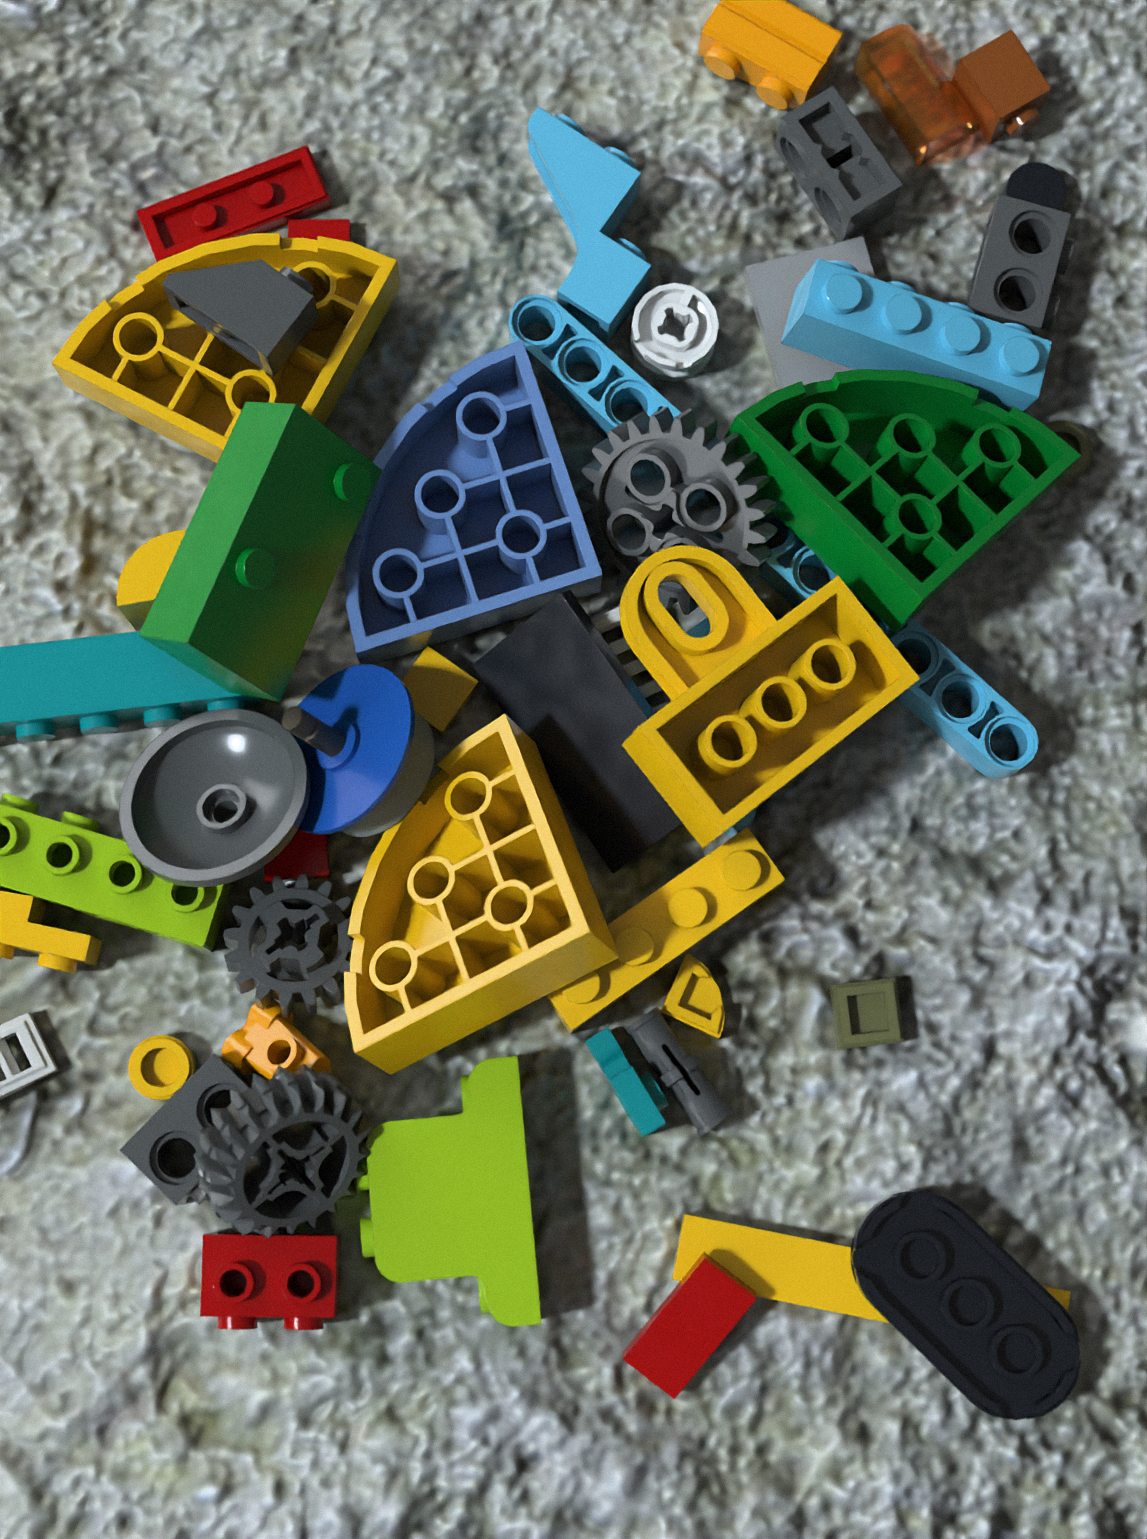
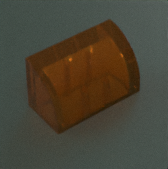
[854,24,980,167]

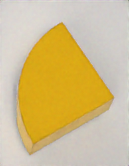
[660,953,725,1039]

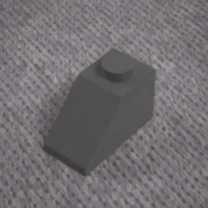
[162,259,319,377]

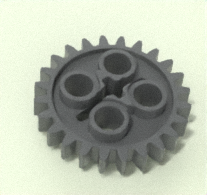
[577,407,778,615]

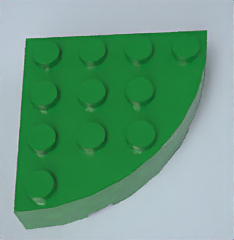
[723,369,1081,633]

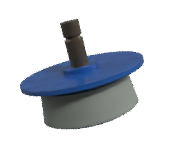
[282,664,435,837]

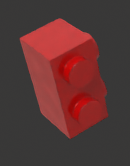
[200,1232,342,1330]

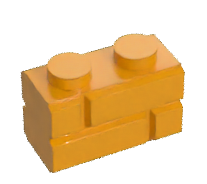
[698,0,844,110]

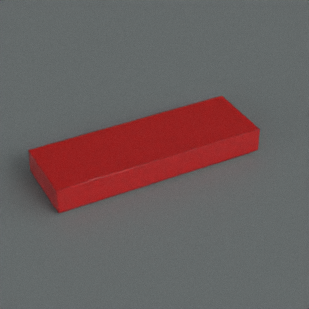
[136,145,332,262]

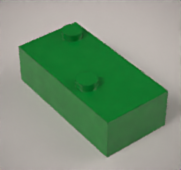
[138,402,382,702]

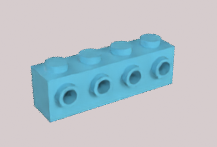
[781,258,1052,412]

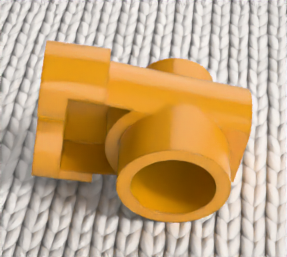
[221,999,331,1080]

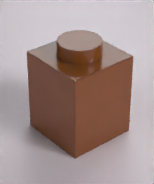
[950,29,1052,144]

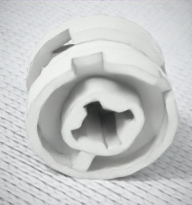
[630,283,719,382]

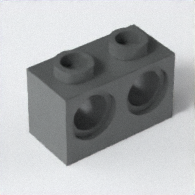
[774,85,903,242]
[964,194,1075,336]
[120,1054,252,1206]

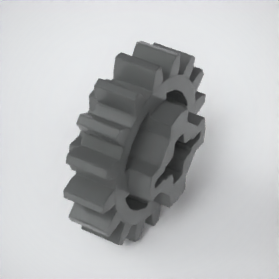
[223,874,354,1017]

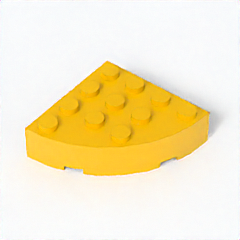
[51,233,401,463]
[344,714,619,1075]

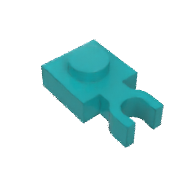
[585,1027,669,1137]

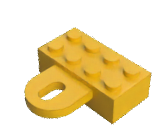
[619,545,920,848]

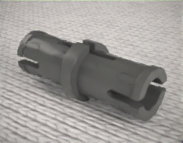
[624,1007,734,1136]

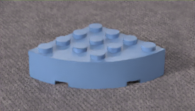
[345,339,603,665]

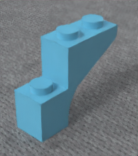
[528,106,651,345]

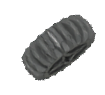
[193,1064,372,1239]

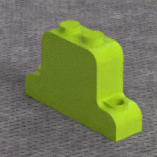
[356,1056,542,1327]

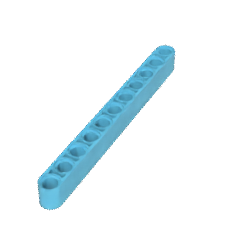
[509,294,1039,780]

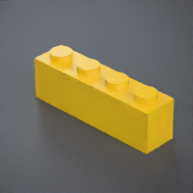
[544,826,786,1034]

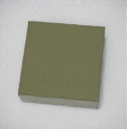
[829,978,904,1050]

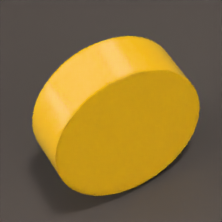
[128,1035,196,1101]

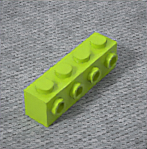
[0,793,235,952]

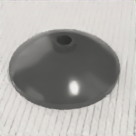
[119,709,311,887]

